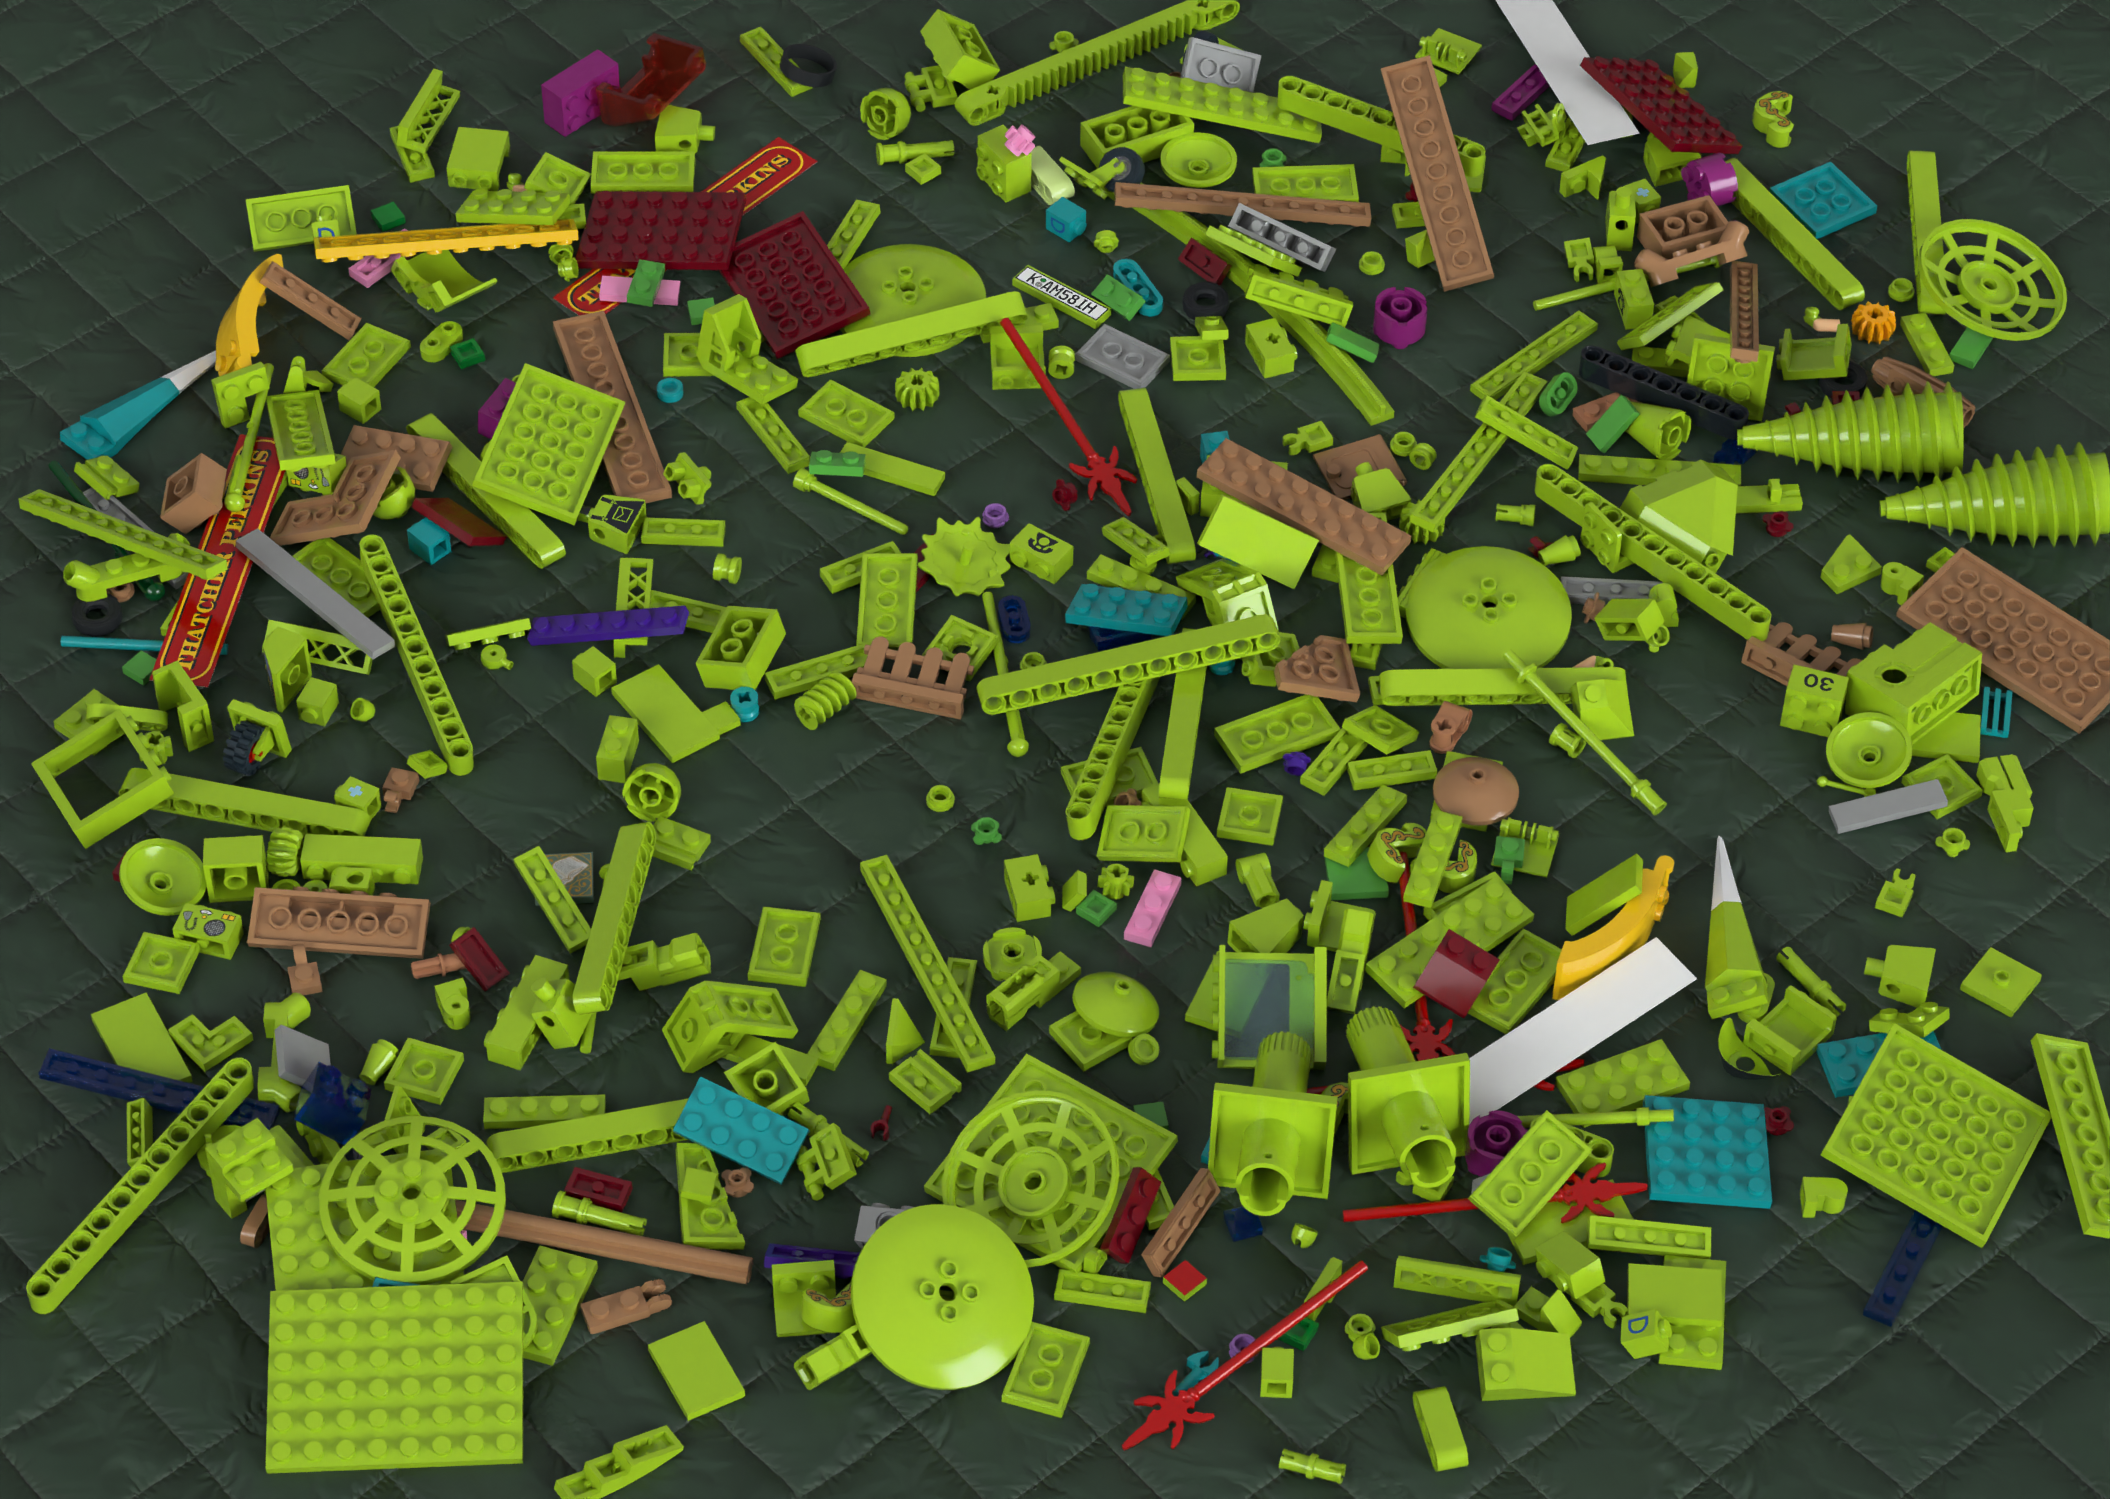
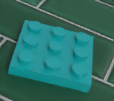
[1769,161,1877,239]

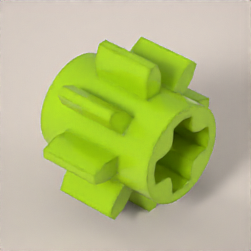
[139,731,173,765]
[1097,864,1134,900]

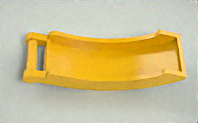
[215,254,284,377]
[1552,855,1674,1000]

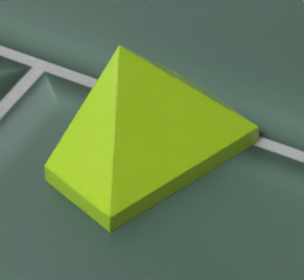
[886,998,925,1064]

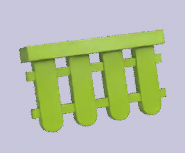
[1245,264,1353,328]

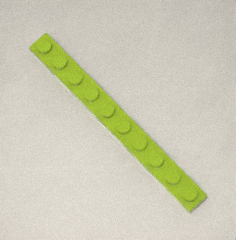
[1409,371,1548,533]
[19,489,228,580]
[860,855,995,1073]

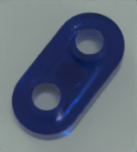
[998,595,1031,643]

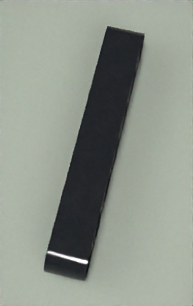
[1579,345,1749,440]

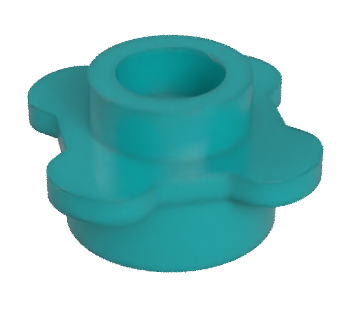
[1479,1247,1516,1272]

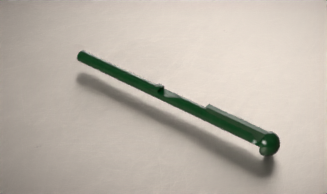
[48,460,165,601]

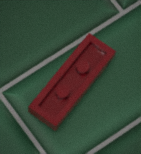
[1100,1167,1161,1264]

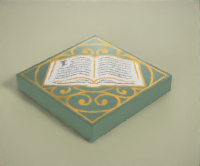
[535,852,594,906]

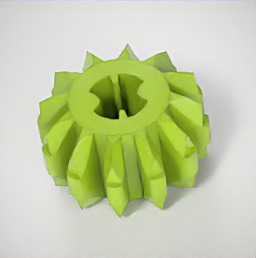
[895,368,940,411]
[1399,500,1445,545]
[266,827,304,877]

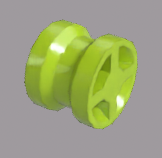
[1048,346,1075,379]
[713,553,742,584]

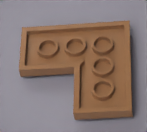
[270,450,401,546]

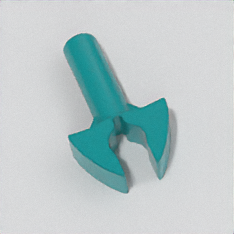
[1173,1351,1219,1396]

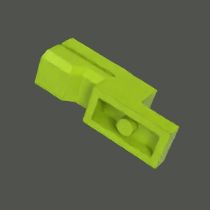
[1976,754,2034,852]
[1327,908,1374,1014]
[618,933,711,991]
[986,951,1081,1031]
[794,1324,872,1390]

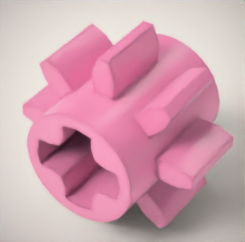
[1004,124,1036,157]

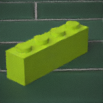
[1141,783,1228,887]
[300,834,423,884]
[484,955,570,1071]

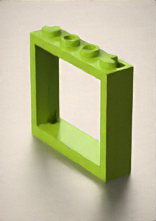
[31,709,175,849]

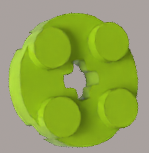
[983,927,1042,981]

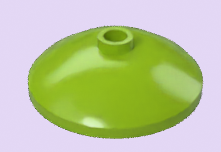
[1160,132,1237,188]
[1826,712,1912,788]
[119,838,207,916]
[1072,972,1159,1037]

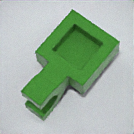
[1493,836,1525,884]

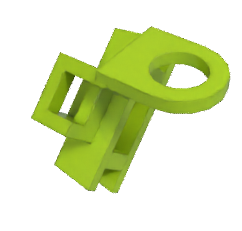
[1517,103,1566,147]

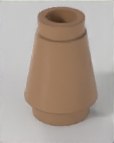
[1831,623,1873,650]

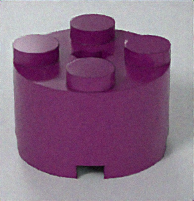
[1681,153,1738,206]
[1373,287,1427,349]
[1465,1110,1527,1177]

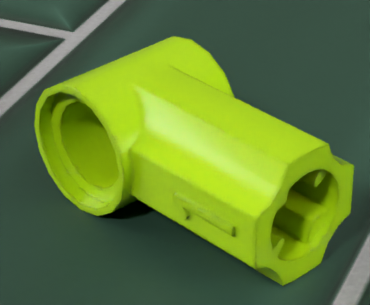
[1235,853,1280,908]

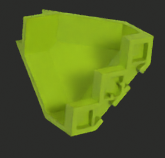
[1620,460,1738,573]

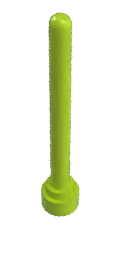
[793,468,908,535]

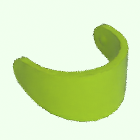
[283,356,306,394]

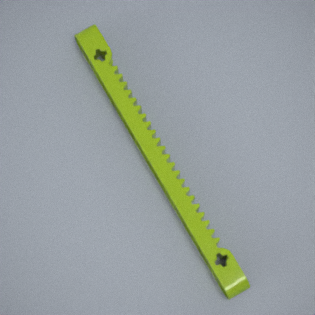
[954,0,1240,126]

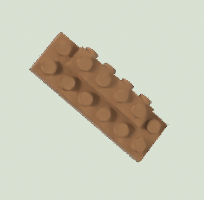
[247,887,431,959]

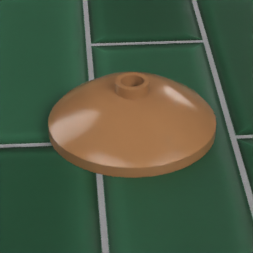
[1433,757,1519,826]

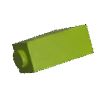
[1227,898,1304,978]

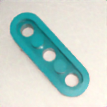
[1113,259,1163,317]

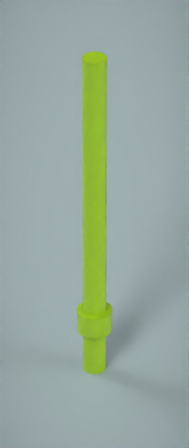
[1517,1107,1674,1128]

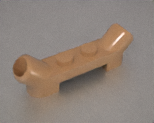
[1634,221,1749,287]

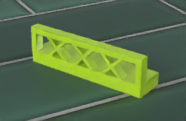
[397,68,460,154]
[614,558,653,658]
[262,620,373,675]
[1393,1256,1521,1306]

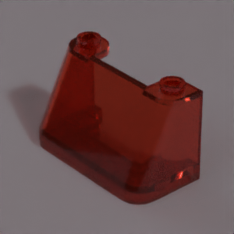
[595,33,706,127]

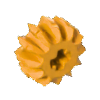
[1851,301,1896,345]

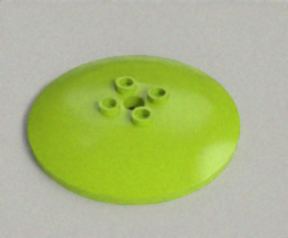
[840,244,986,357]
[1405,546,1572,669]
[851,1204,1034,1390]

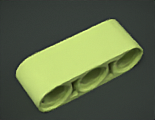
[1031,146,1075,205]

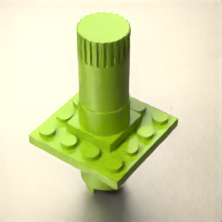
[1346,1006,1470,1188]
[1208,1031,1338,1216]

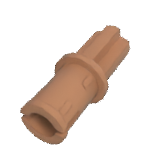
[411,953,467,979]

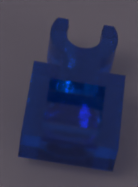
[1713,439,1759,464]

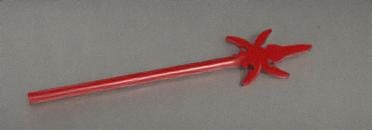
[1000,318,1137,516]
[1399,852,1456,1061]
[1342,1162,1648,1224]
[1122,1260,1368,1451]

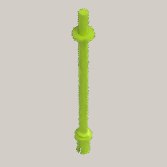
[1503,649,1667,816]

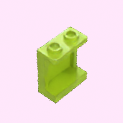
[447,127,510,191]
[1665,315,1730,367]
[1776,324,1852,380]
[990,325,1046,390]
[152,660,214,752]
[1743,985,1837,1075]

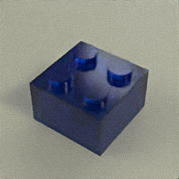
[294,1062,372,1145]

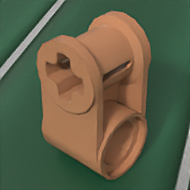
[1429,701,1472,754]

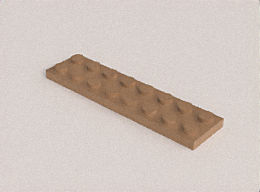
[1196,438,1411,575]

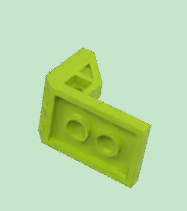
[697,294,798,405]
[1176,558,1279,632]
[662,981,798,1073]

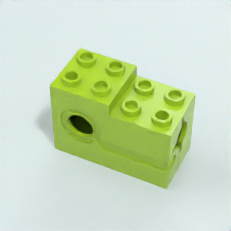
[1845,622,1982,744]

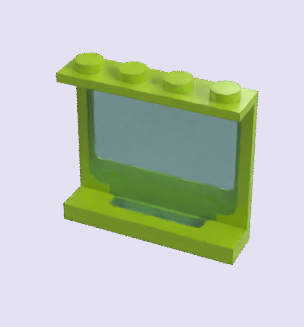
[1212,945,1327,1070]

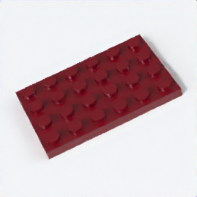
[1580,56,1743,154]
[576,191,746,270]
[719,211,871,359]

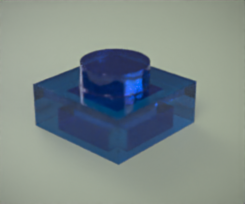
[1224,1206,1263,1242]

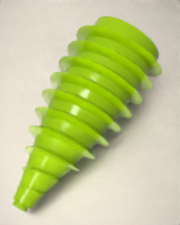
[1737,381,1964,484]
[1879,442,2110,548]

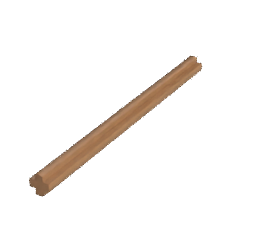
[455,1200,753,1285]

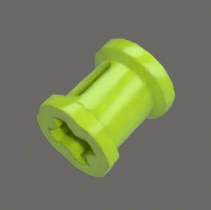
[1549,723,1586,758]

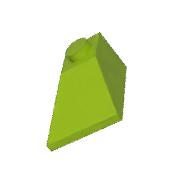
[1570,679,1634,741]

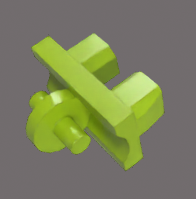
[663,452,712,505]

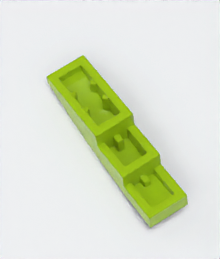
[554,1425,684,1499]

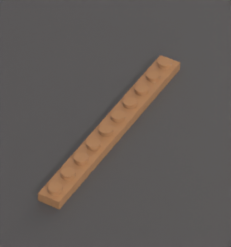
[1114,182,1371,227]
[1730,261,1759,363]

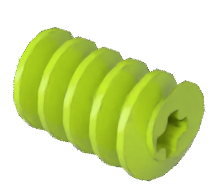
[794,672,857,730]

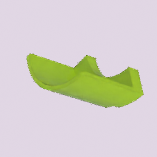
[390,250,498,312]

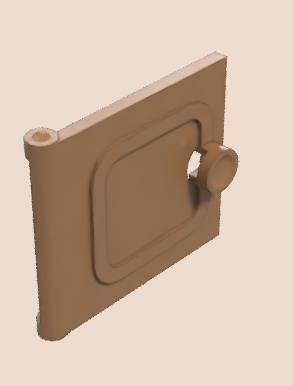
[1313,434,1407,500]

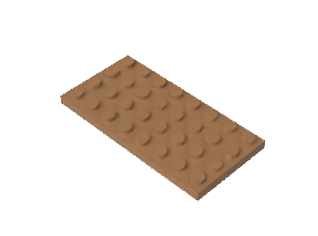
[1896,547,2110,734]

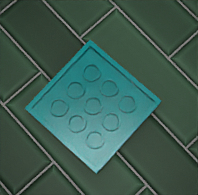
[1643,1095,1772,1209]

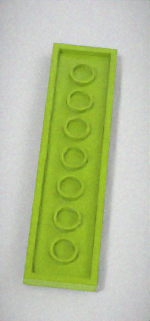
[1123,67,1322,143]
[2031,1033,2110,1239]

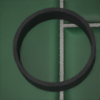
[780,44,837,87]

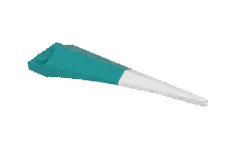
[60,351,216,460]

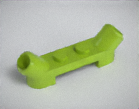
[63,533,190,602]
[258,992,311,1113]

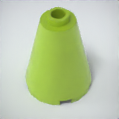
[1625,401,1691,460]

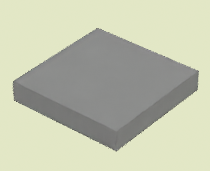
[275,1025,333,1097]

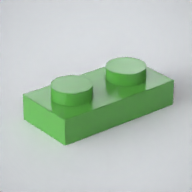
[627,259,665,307]
[1091,274,1146,321]
[809,450,866,477]

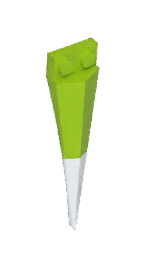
[1705,836,1768,1019]

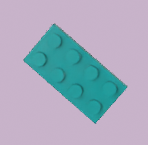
[1065,584,1188,636]
[1816,1031,1941,1098]
[673,1076,809,1185]

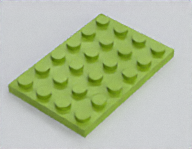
[472,363,626,526]

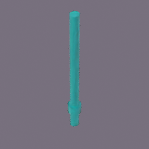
[61,636,228,655]

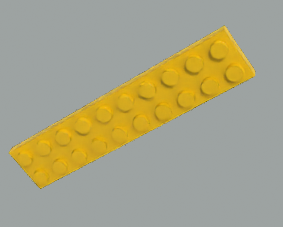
[314,219,578,262]

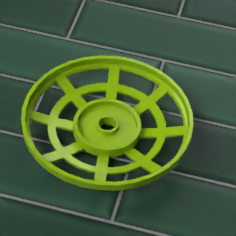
[1918,219,2067,341]
[942,1090,1119,1268]
[319,1116,506,1285]

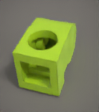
[1592,245,1623,284]
[1880,562,1924,605]
[1648,583,1679,627]
[328,867,375,896]
[435,978,471,1030]
[1800,1177,1848,1218]

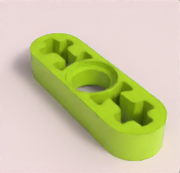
[86,703,168,731]

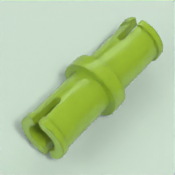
[1279,1448,1346,1484]

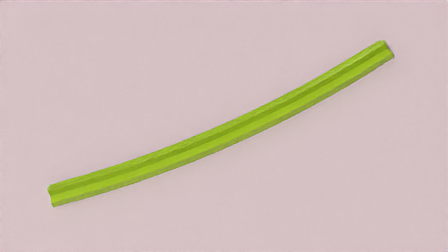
[1125,174,1395,426]

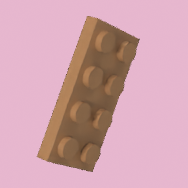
[341,425,453,492]

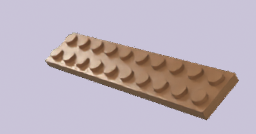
[1380,55,1494,292]
[553,311,672,503]

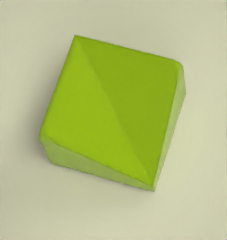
[1673,52,1698,88]
[1405,230,1435,268]

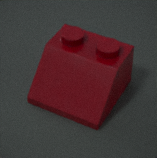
[1413,929,1500,1018]

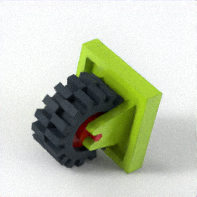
[223,699,292,776]

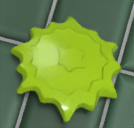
[917,517,1011,597]

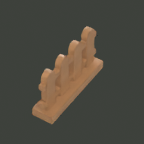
[1741,622,1862,686]
[851,637,974,720]

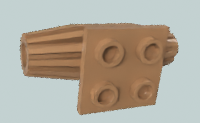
[1871,357,1976,428]

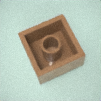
[160,453,227,534]

